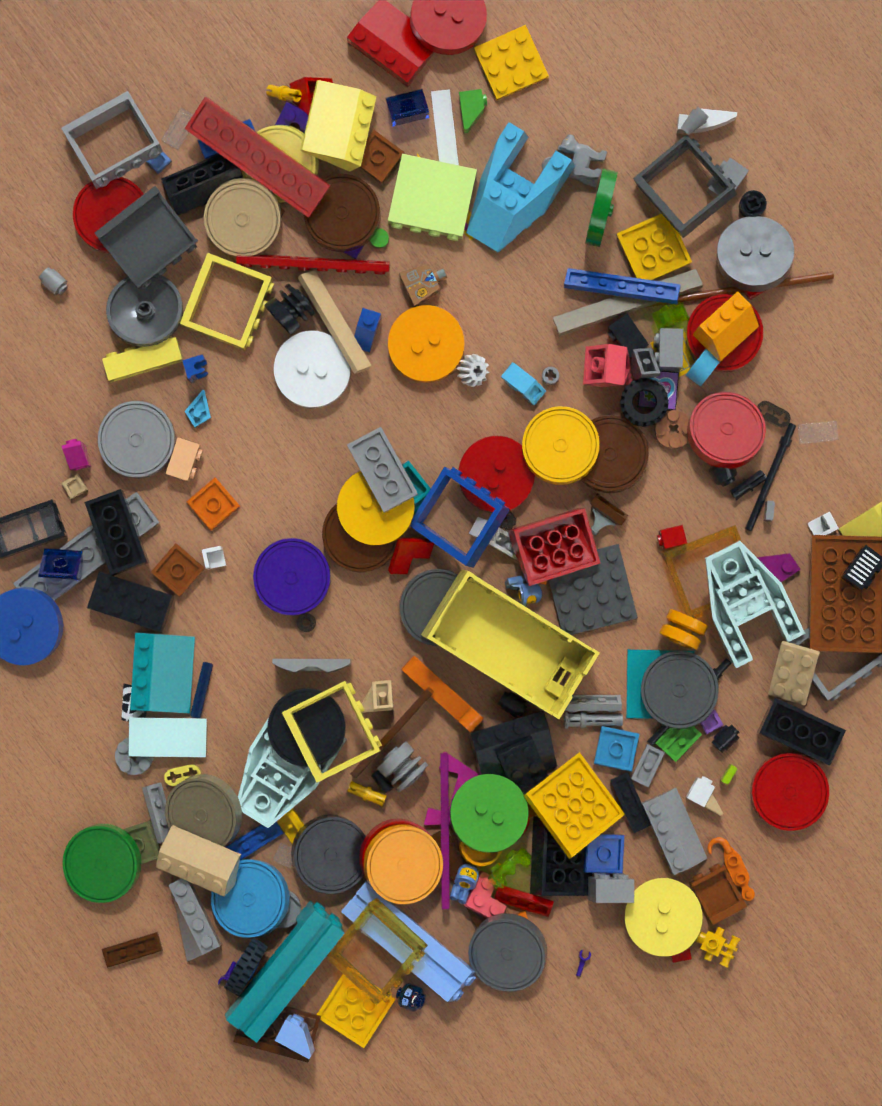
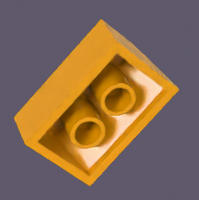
[693,292,759,362]

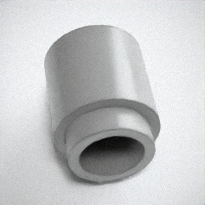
[39,267,68,295]

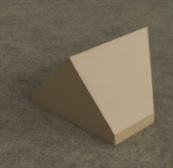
[361,680,394,713]

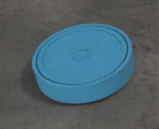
[211,859,290,938]

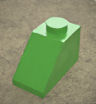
[459,89,487,133]

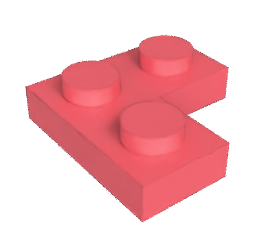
[464,871,507,918]

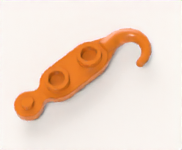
[707,837,755,901]

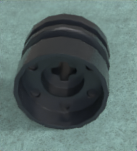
[264,283,315,335]

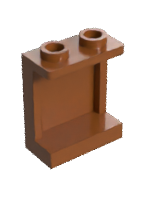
[689,863,747,925]

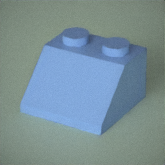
[275,1014,315,1059]

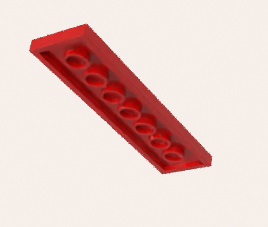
[184,97,331,218]

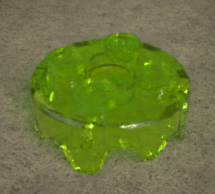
[488,847,533,889]

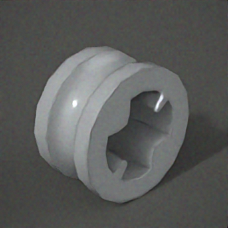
[542,367,559,385]

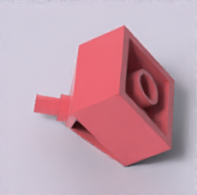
[583,344,633,387]

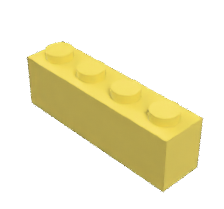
[102,336,183,383]

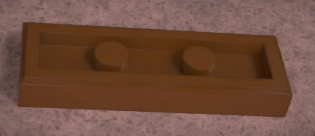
[102,932,163,968]

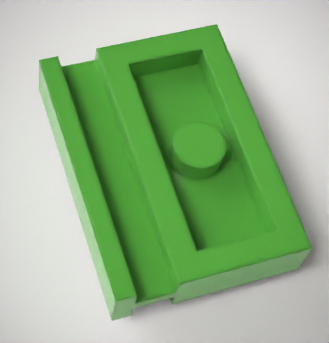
[656,727,702,762]

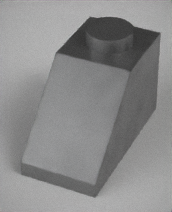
[631,348,660,379]

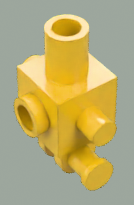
[696,926,741,968]

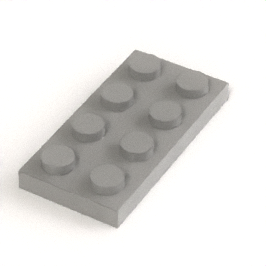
[347,427,418,513]

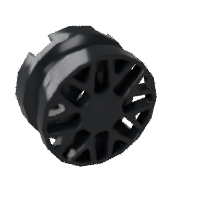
[739,190,767,217]

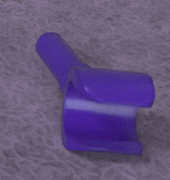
[576,950,591,977]
[218,961,237,985]

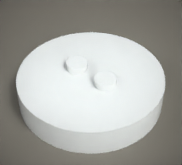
[274,331,351,408]

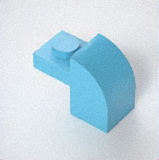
[685,349,719,387]

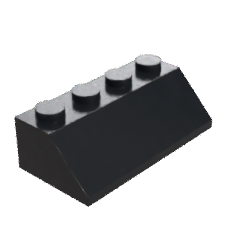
[161,154,243,215]

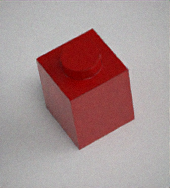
[657,525,687,550]

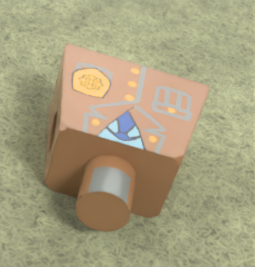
[399,264,447,307]

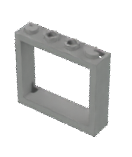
[61,91,163,189]
[789,627,882,701]

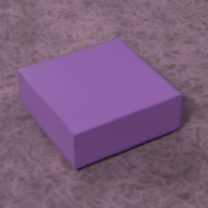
[700,709,723,734]

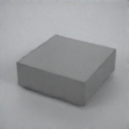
[763,500,775,521]

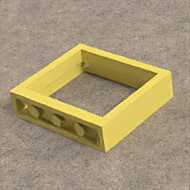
[180,253,274,350]
[282,681,382,783]

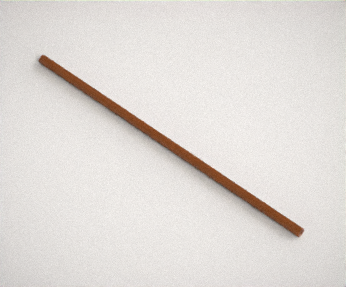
[644,271,834,308]

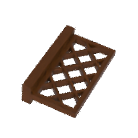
[233,1006,321,1063]

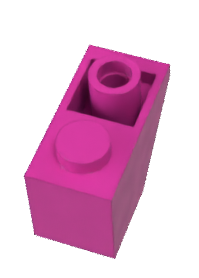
[62,439,91,471]

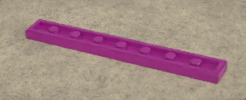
[440,753,450,909]

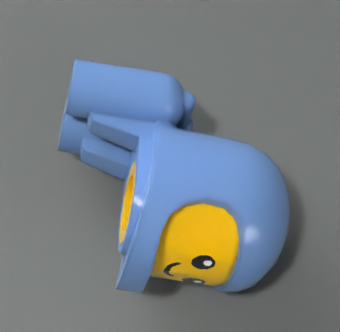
[505,576,542,607]
[449,864,479,904]

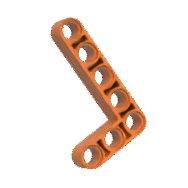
[401,655,484,733]

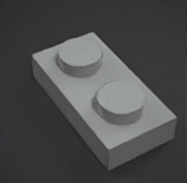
[631,744,665,787]

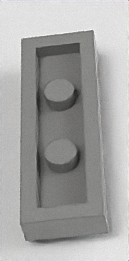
[565,695,622,712]
[142,782,169,843]

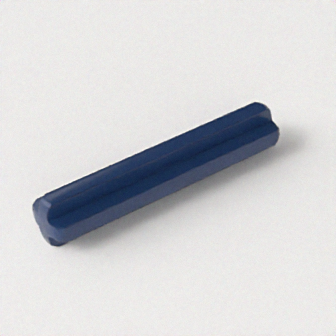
[190,662,213,718]

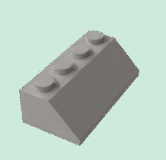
[642,788,707,875]

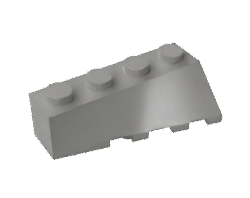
[168,878,222,962]

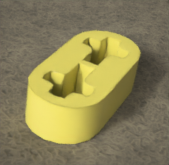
[164,764,201,786]

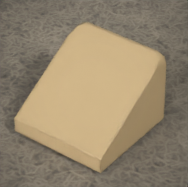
[705,794,723,816]

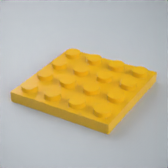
[523,752,625,859]

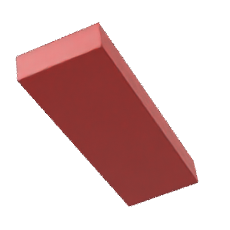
[494,884,554,917]

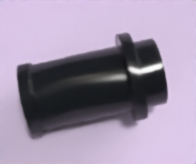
[371,770,394,794]

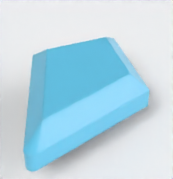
[185,390,211,428]

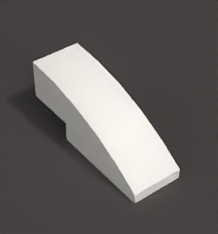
[676,108,737,133]

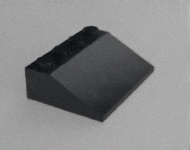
[467,711,557,778]
[530,816,592,896]

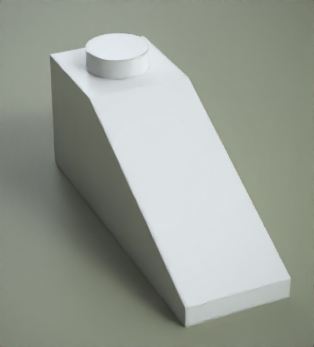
[469,517,518,561]

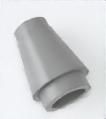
[681,107,709,135]

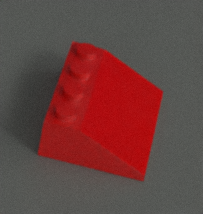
[347,0,435,87]
[507,508,600,586]

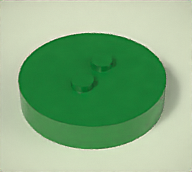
[585,169,618,247]
[63,824,141,903]

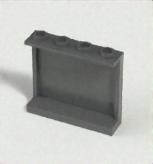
[95,186,198,289]

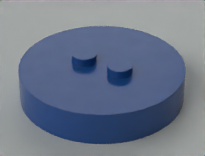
[0,587,63,665]

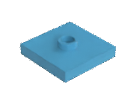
[594,726,639,772]

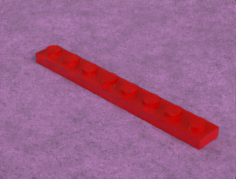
[236,254,390,275]

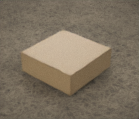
[62,474,88,500]

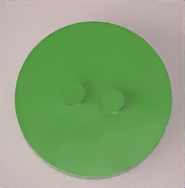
[450,774,528,853]

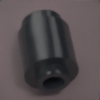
[498,691,527,718]
[711,724,740,753]

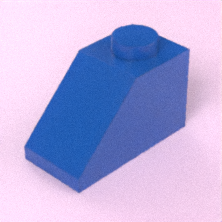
[354,308,382,353]

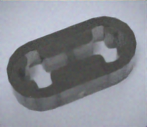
[757,401,791,428]

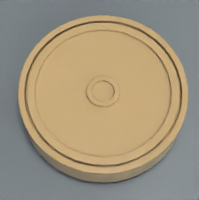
[204,178,281,256]

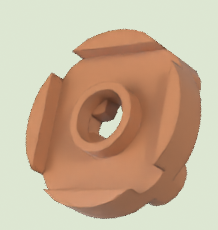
[654,410,689,449]

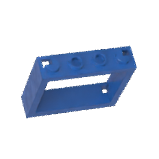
[410,467,510,568]

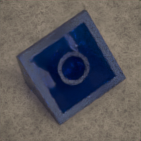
[386,89,429,126]
[38,548,83,581]

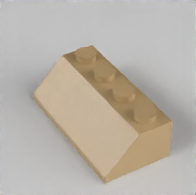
[156,826,241,897]

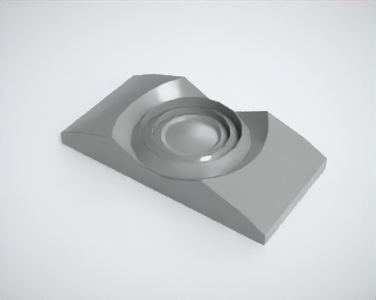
[272,659,352,673]

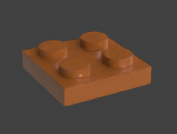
[360,130,405,183]
[151,543,205,597]

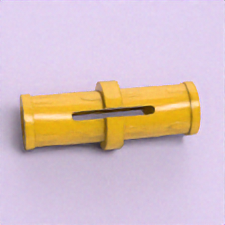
[266,84,302,102]
[347,781,387,807]

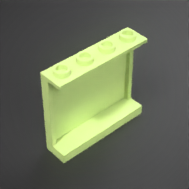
[388,154,477,241]

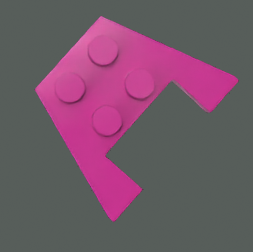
[424,752,479,825]

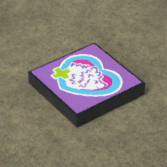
[637,371,679,411]

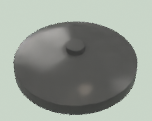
[106,275,183,347]

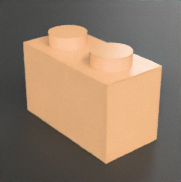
[166,438,203,482]

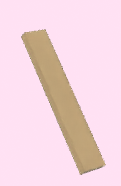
[298,270,372,374]

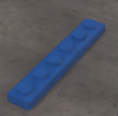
[564,268,681,305]

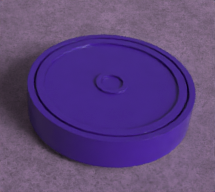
[253,538,331,616]

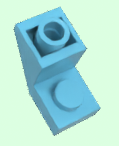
[501,362,546,405]

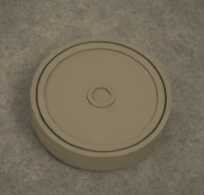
[165,774,242,847]

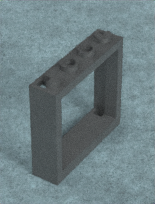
[633,134,737,238]

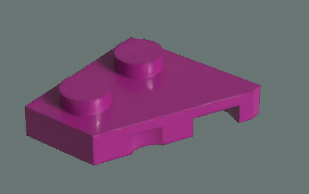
[757,553,800,582]

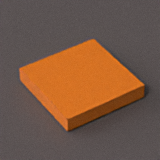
[186,477,240,531]

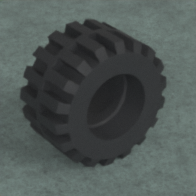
[620,378,669,427]

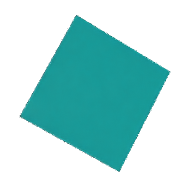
[626,649,695,719]

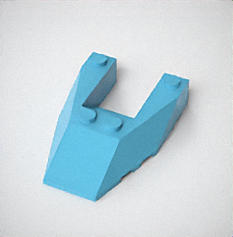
[466,122,576,252]

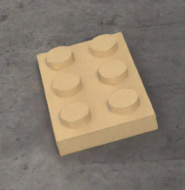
[768,641,820,706]

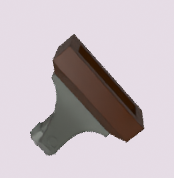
[590,493,628,535]

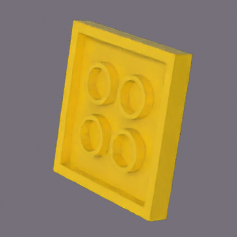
[474,25,549,100]
[616,214,692,280]
[317,967,396,1048]

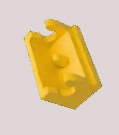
[277,808,305,844]

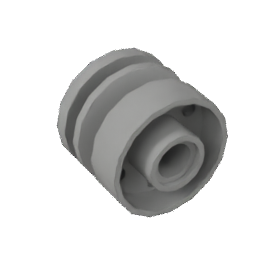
[377,741,428,792]

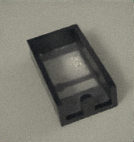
[0,499,68,559]

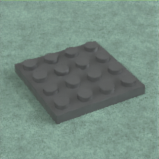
[549,544,638,635]

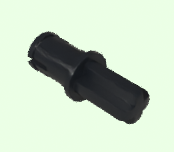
[730,470,767,501]

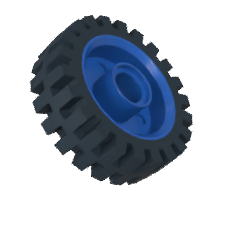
[224,938,268,996]

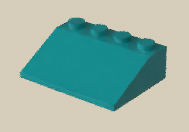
[130,633,195,713]

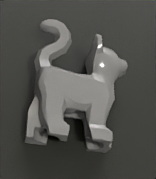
[542,134,607,188]

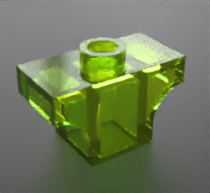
[652,302,689,330]

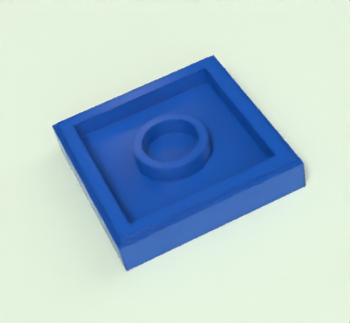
[584,834,625,874]

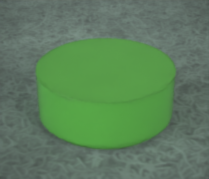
[370,228,389,248]

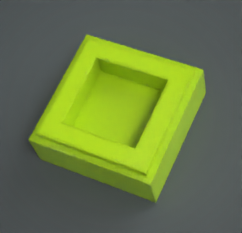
[720,764,737,784]

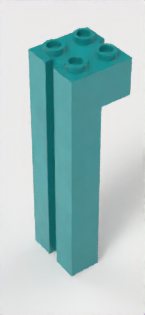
[225,900,345,1043]

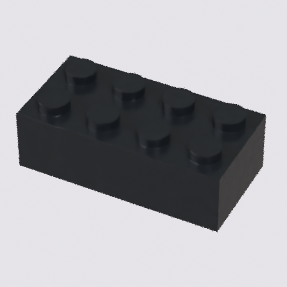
[84,489,149,576]
[87,571,174,632]
[757,698,846,765]

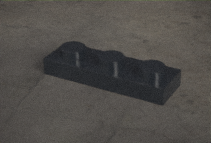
[610,772,651,833]

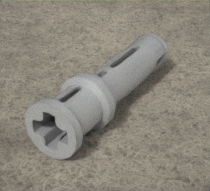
[564,712,623,729]

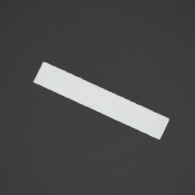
[431,89,459,165]

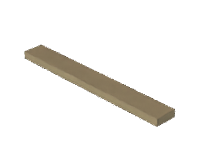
[553,269,703,336]

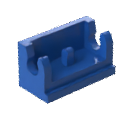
[182,354,208,383]

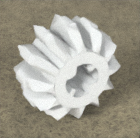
[457,354,490,387]

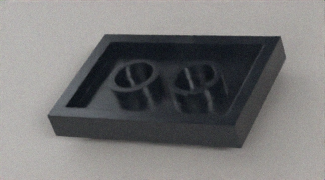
[496,736,548,794]

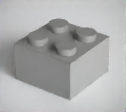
[653,328,683,372]
[588,873,634,903]

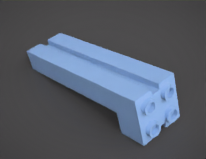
[341,882,476,1002]

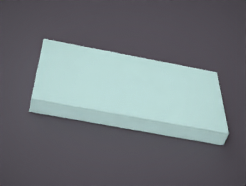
[128,718,207,757]

